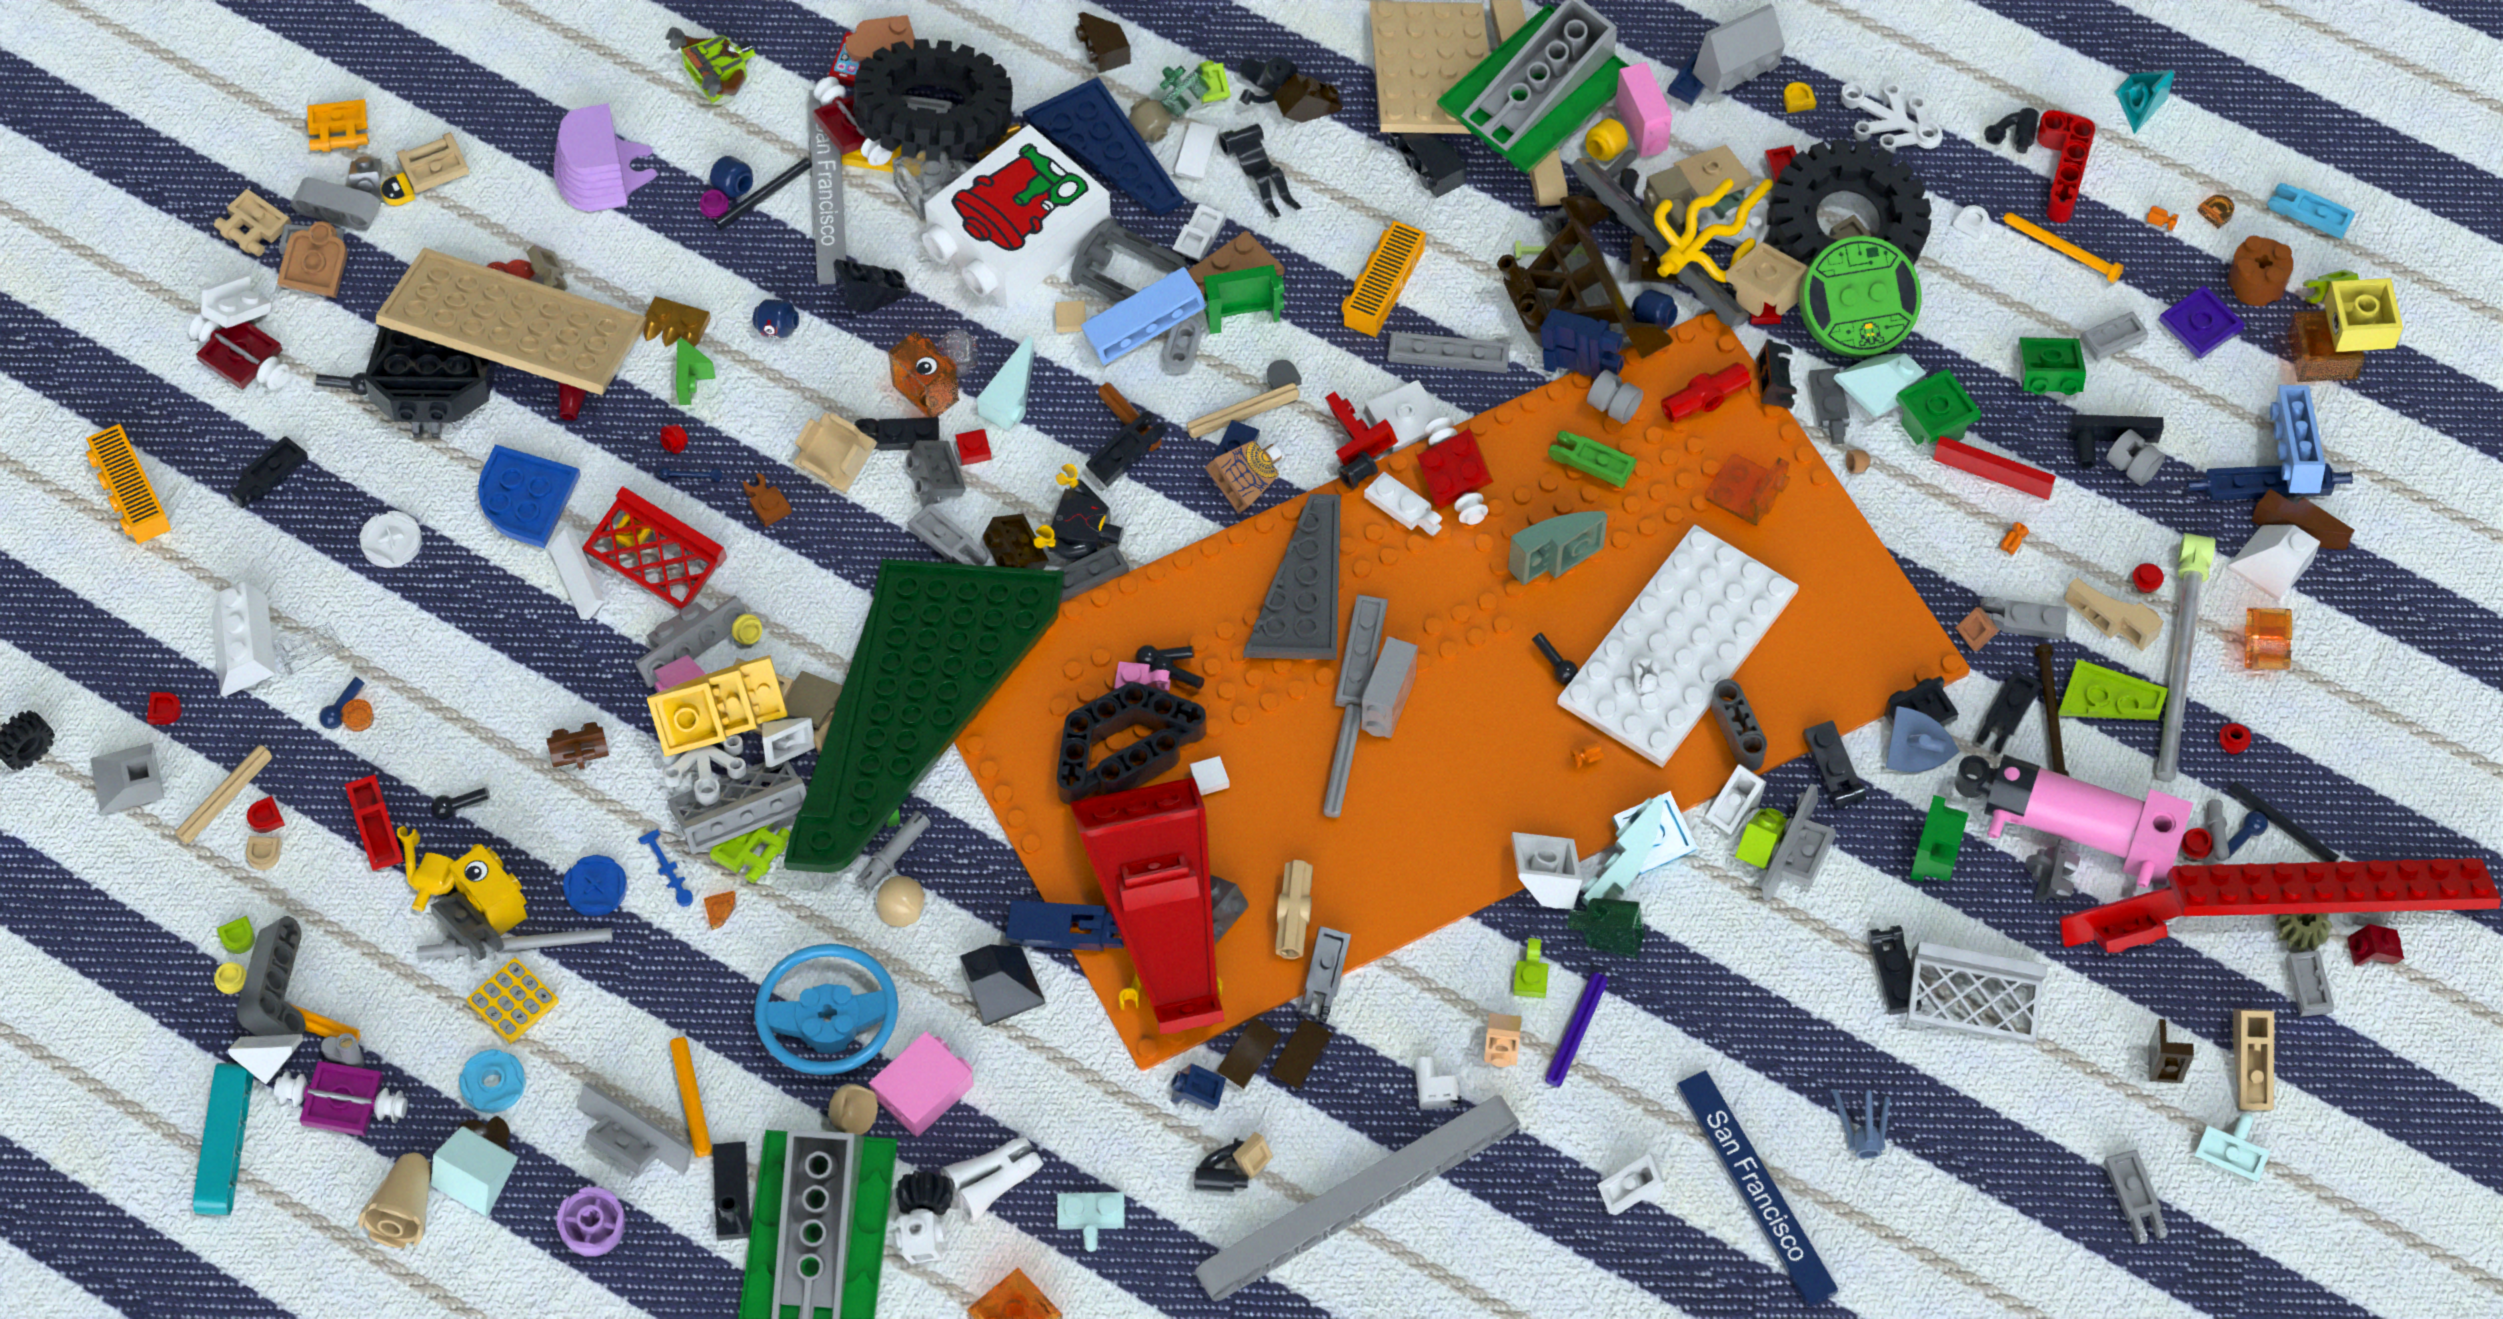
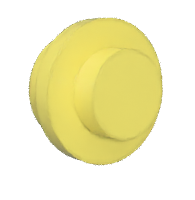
[732,614,762,645]
[214,962,247,994]

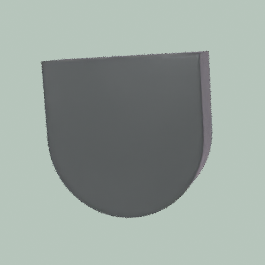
[1267,360,1302,390]

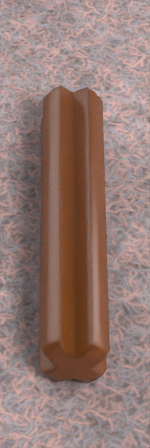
[1098,382,1162,451]

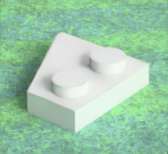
[1707,198,1771,249]

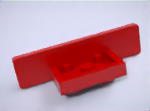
[2059,886,2182,953]

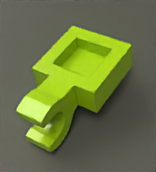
[2303,269,2359,304]
[1513,938,1549,998]

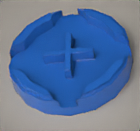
[563,855,628,917]

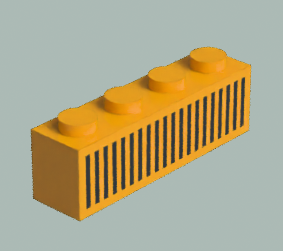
[1341,220,1426,338]
[85,424,171,545]

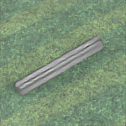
[1323,704,1362,818]

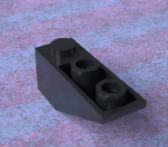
[1388,132,1467,198]

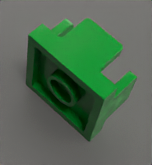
[1896,368,1981,446]
[1910,795,1969,882]

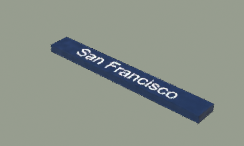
[1676,1070,1839,1308]

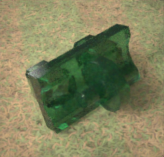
[1159,65,1211,117]

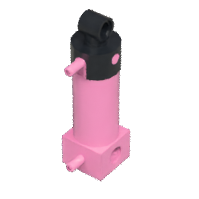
[1955,754,2193,888]

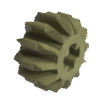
[2275,913,2332,952]

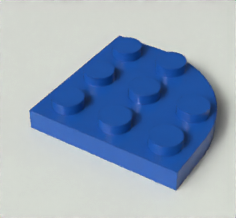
[478,444,581,549]

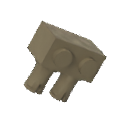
[1642,165,1692,238]

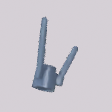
[1832,1089,1890,1159]

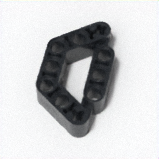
[1057,682,1207,805]

